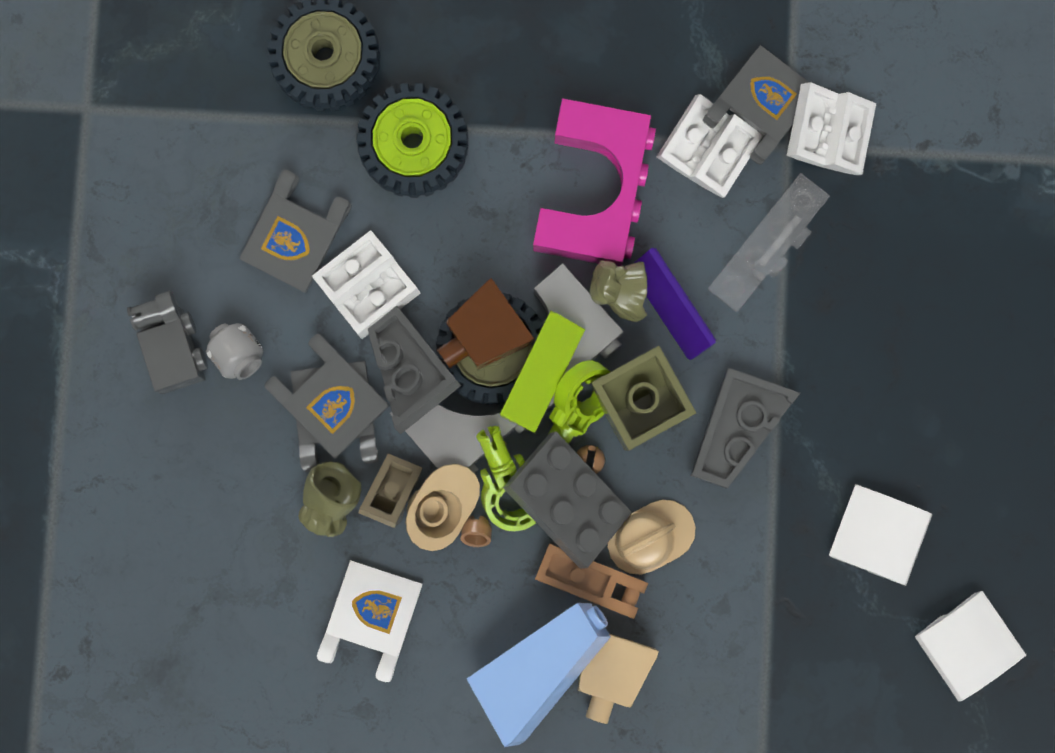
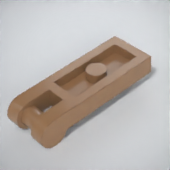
[535,544,648,619]

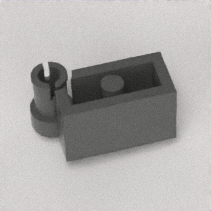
[127,290,208,394]

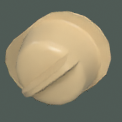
[406,464,480,551]
[608,500,696,575]

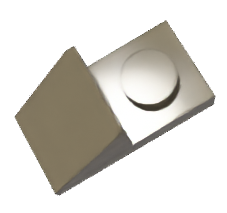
[359,454,423,528]

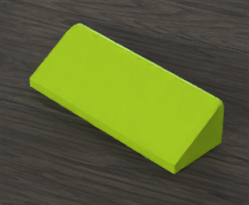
[500,311,585,433]

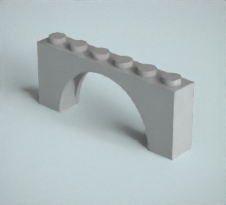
[390,264,623,473]

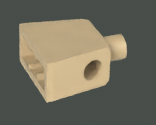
[578,633,659,724]

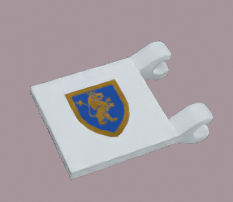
[317,560,423,682]

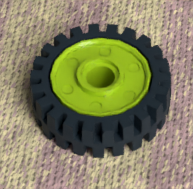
[357,83,468,198]

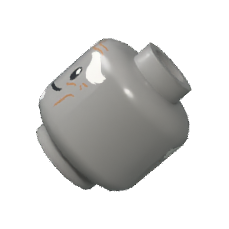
[206,323,263,380]

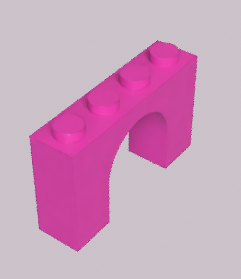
[533,98,656,266]

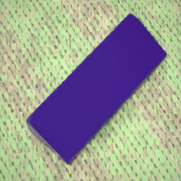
[634,248,716,360]

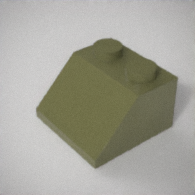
[591,346,696,451]

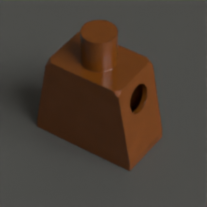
[437,278,534,369]

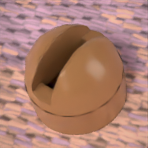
[577,445,605,474]
[460,515,492,547]

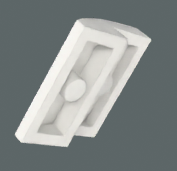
[787,82,876,175]
[656,94,763,198]
[312,230,421,339]
[829,484,932,586]
[915,591,1026,702]

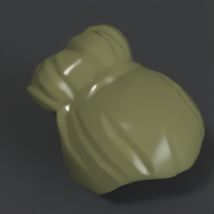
[590,261,648,322]
[298,461,361,537]

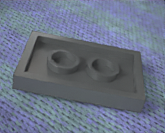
[503,432,632,569]

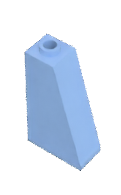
[467,603,611,747]

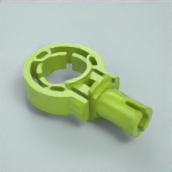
[548,360,610,444]
[476,426,536,531]

